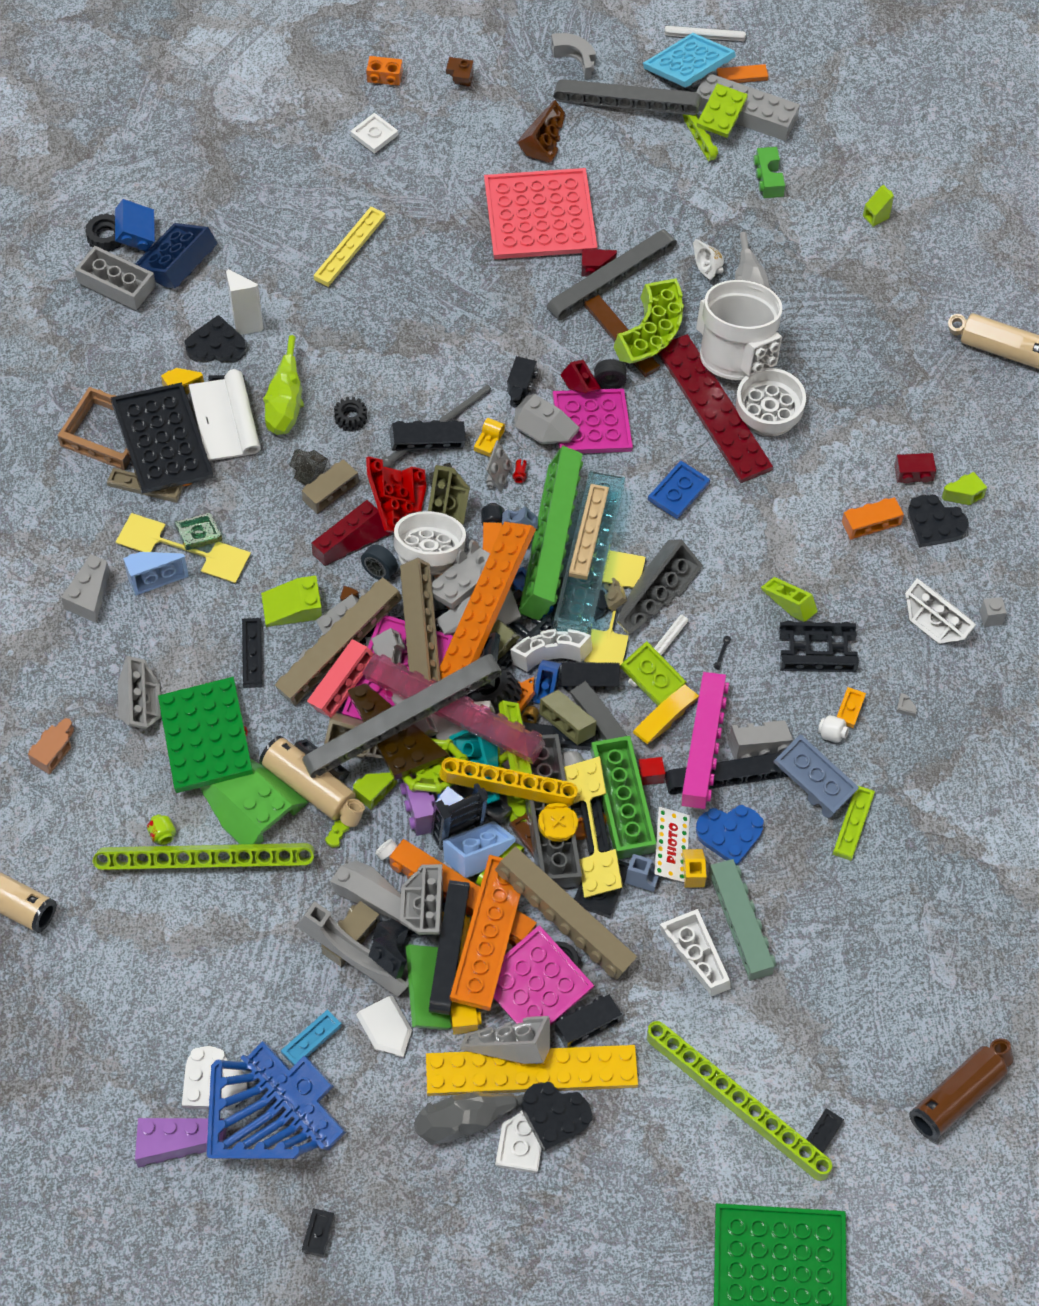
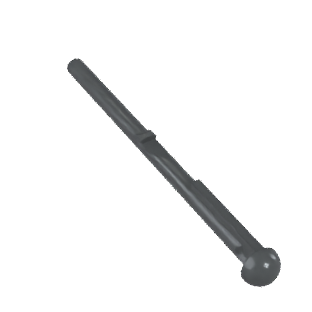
[382,385,491,468]

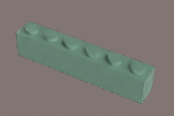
[709,859,776,981]

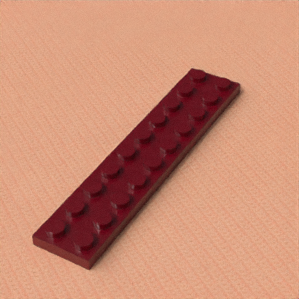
[658,334,773,483]

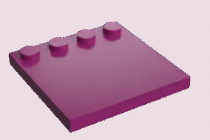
[552,389,633,454]
[493,925,594,1026]

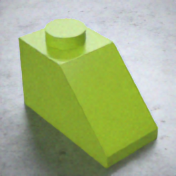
[353,773,398,810]

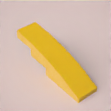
[633,684,699,744]

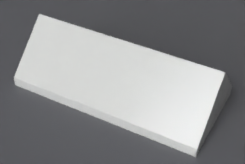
[226,269,263,335]

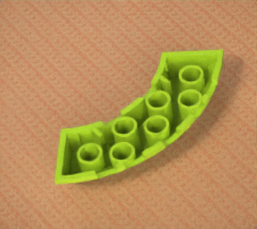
[613,278,684,363]

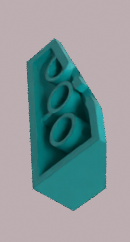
[449,724,499,805]

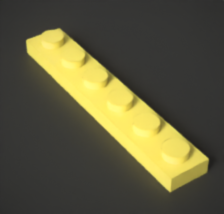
[313,207,386,287]

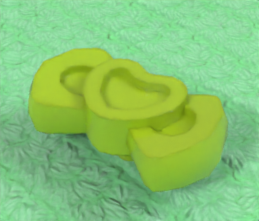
[325,820,349,848]

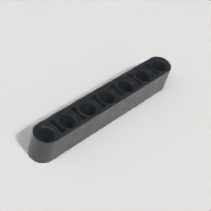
[665,752,789,795]
[429,880,470,1015]

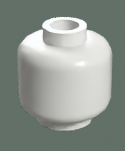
[818,715,849,743]

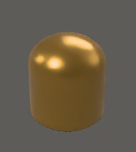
[521,706,539,723]

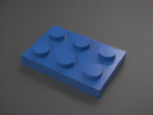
[648,460,710,519]

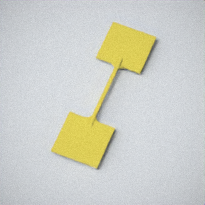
[115,513,251,583]
[584,550,646,669]
[564,757,623,898]

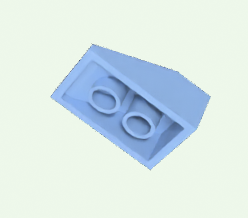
[123,552,189,596]
[443,821,516,878]

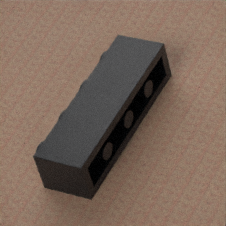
[389,420,466,451]

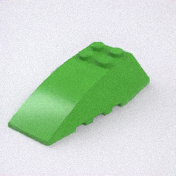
[200,759,308,844]

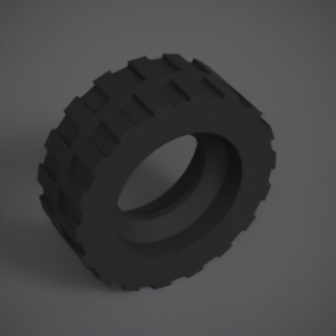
[85,214,122,251]

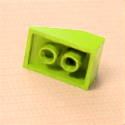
[261,576,322,627]

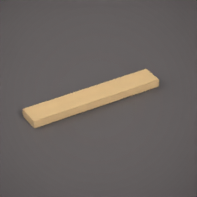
[569,484,609,580]

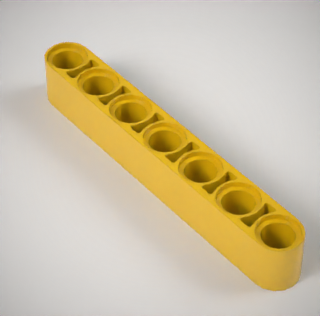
[439,757,578,807]

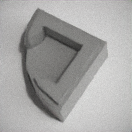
[896,693,916,717]

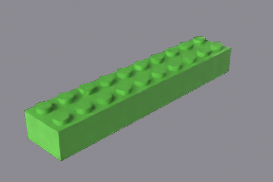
[519,445,583,620]

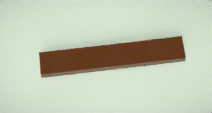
[584,295,660,377]

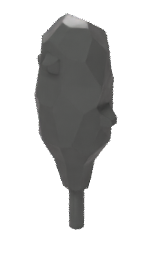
[414,1092,524,1145]

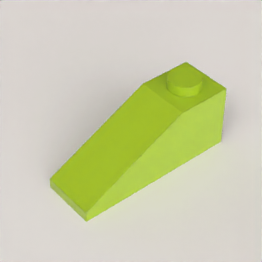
[761,577,818,622]

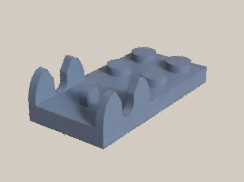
[774,734,859,818]

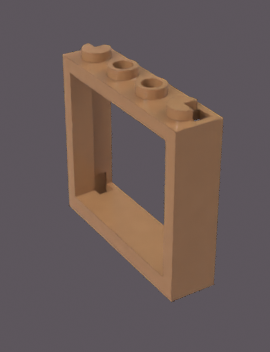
[57,387,131,470]

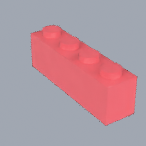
[307,639,377,718]

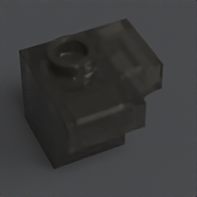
[289,449,328,486]

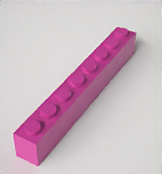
[682,672,729,809]

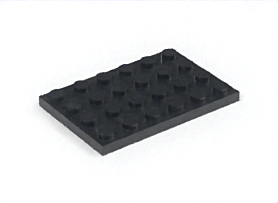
[111,382,214,494]

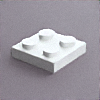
[350,113,398,154]

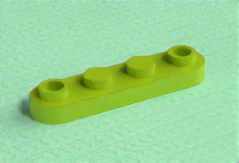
[682,114,718,161]

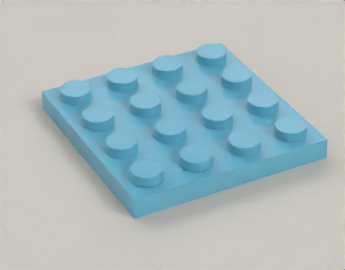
[643,33,736,88]

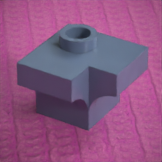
[502,506,538,529]
[625,854,659,892]

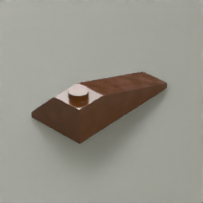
[517,100,565,163]

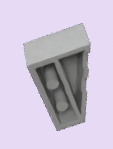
[61,554,110,623]

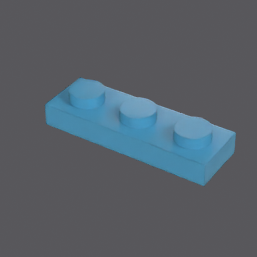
[281,1009,342,1066]

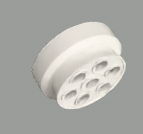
[736,368,806,436]
[393,511,466,575]

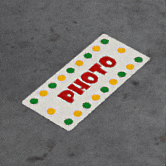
[654,807,690,882]

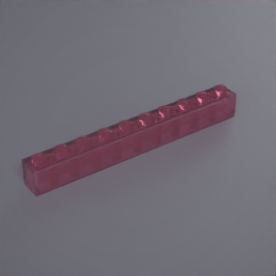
[362,653,545,764]

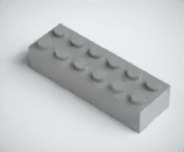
[696,73,800,141]

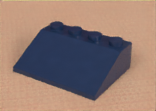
[135,223,218,288]

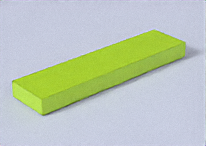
[832,785,875,861]

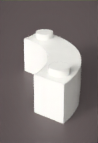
[510,629,592,672]

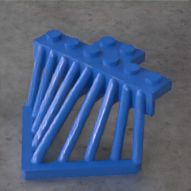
[207,1041,346,1159]

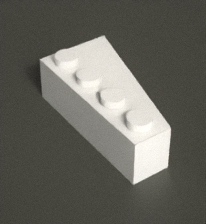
[660,909,731,996]

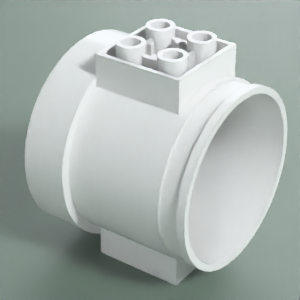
[696,280,782,380]

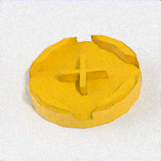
[538,803,578,842]

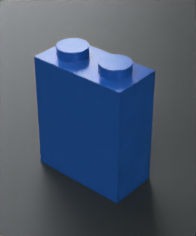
[115,199,155,252]

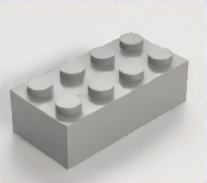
[75,246,156,310]

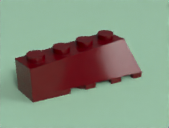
[311,500,393,566]

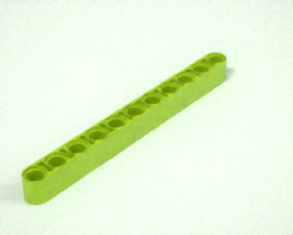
[92,843,315,870]
[647,1021,832,1181]

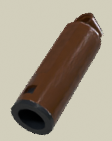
[909,1038,1014,1141]

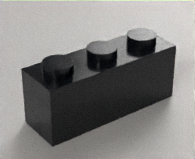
[561,662,620,690]
[555,994,622,1048]

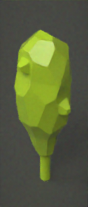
[263,335,304,435]

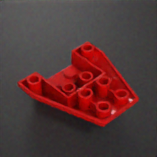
[366,456,426,533]

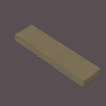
[107,468,183,503]

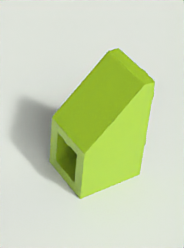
[863,185,894,227]
[942,472,987,505]

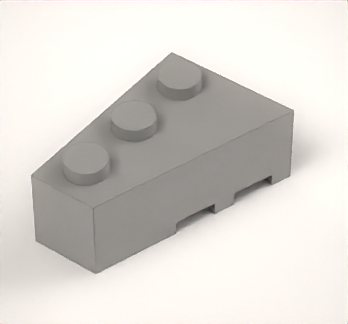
[728,720,793,759]

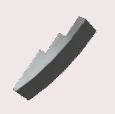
[569,681,633,745]

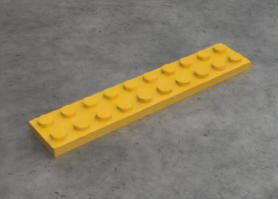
[426,1045,638,1096]

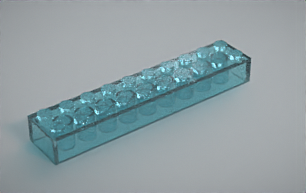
[553,471,626,635]

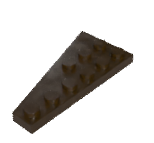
[348,683,449,780]

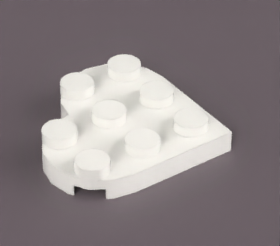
[182,1046,248,1110]

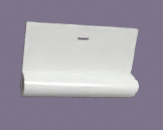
[189,369,261,461]

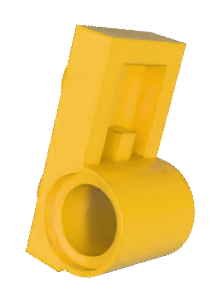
[474,418,505,457]

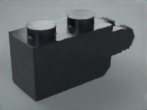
[507,356,539,407]

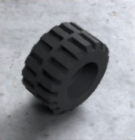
[468,665,522,719]

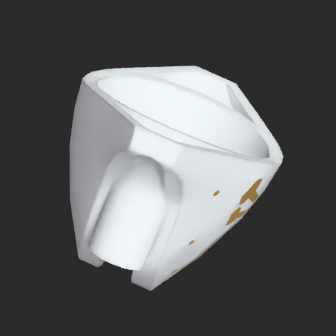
[693,239,724,280]

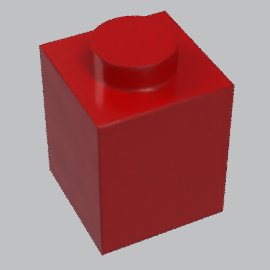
[638,757,665,786]

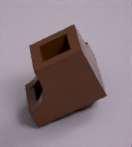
[446,57,474,86]

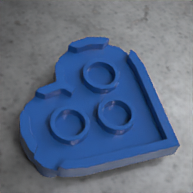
[696,805,764,865]

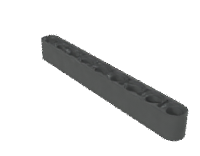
[553,79,702,115]
[547,229,677,321]

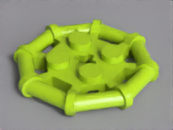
[401,739,468,794]

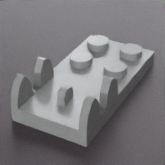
[432,540,490,609]

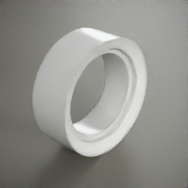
[375,839,397,860]

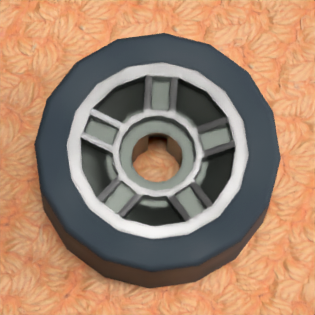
[361,544,398,580]

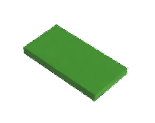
[406,944,451,1030]

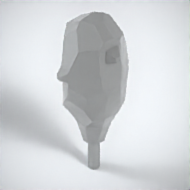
[735,232,770,289]

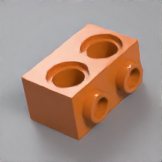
[366,56,403,86]

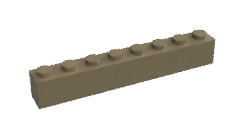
[400,558,440,696]
[275,577,403,706]
[495,846,637,980]

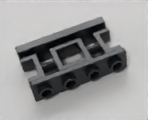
[778,621,859,673]

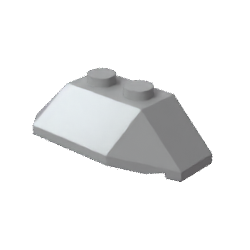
[515,394,580,444]
[118,656,161,729]
[400,864,443,935]

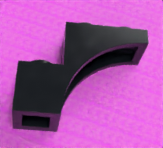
[368,919,408,979]

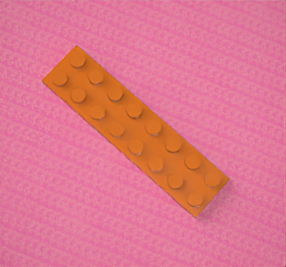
[450,855,521,1011]

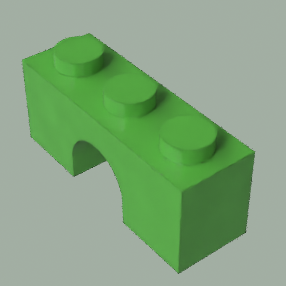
[753,147,785,198]

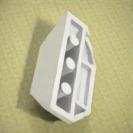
[905,578,976,644]

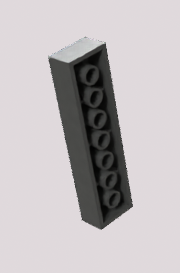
[524,734,582,888]

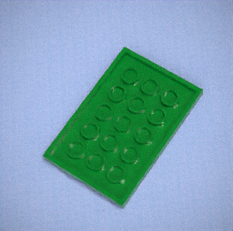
[158,677,254,793]

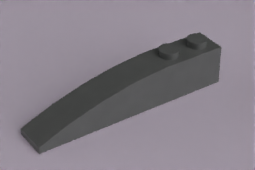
[617,539,703,634]

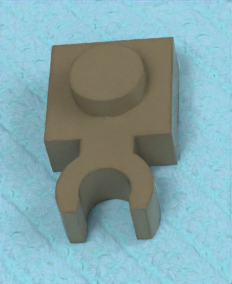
[604,577,627,611]

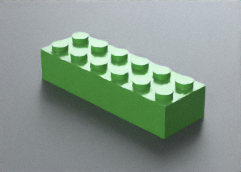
[590,736,656,860]

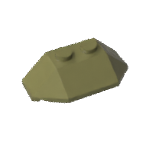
[428,465,470,525]

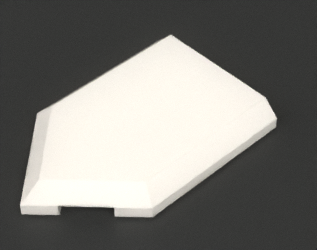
[356,996,412,1058]
[495,1110,541,1173]

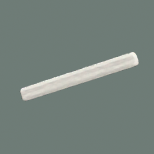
[664,26,746,41]
[628,615,688,687]

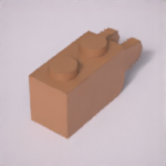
[28,718,74,774]

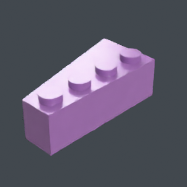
[399,774,435,836]
[135,1118,226,1168]

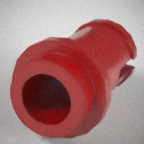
[512,459,527,483]

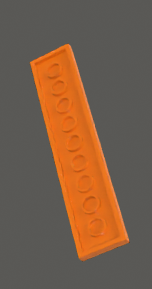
[439,522,536,701]

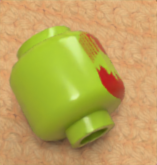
[147,814,176,845]

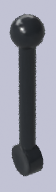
[714,636,731,669]

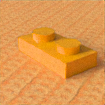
[837,687,866,728]

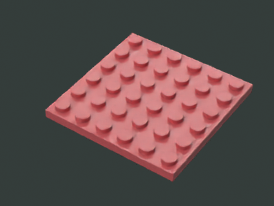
[484,168,597,259]

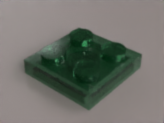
[175,512,222,551]

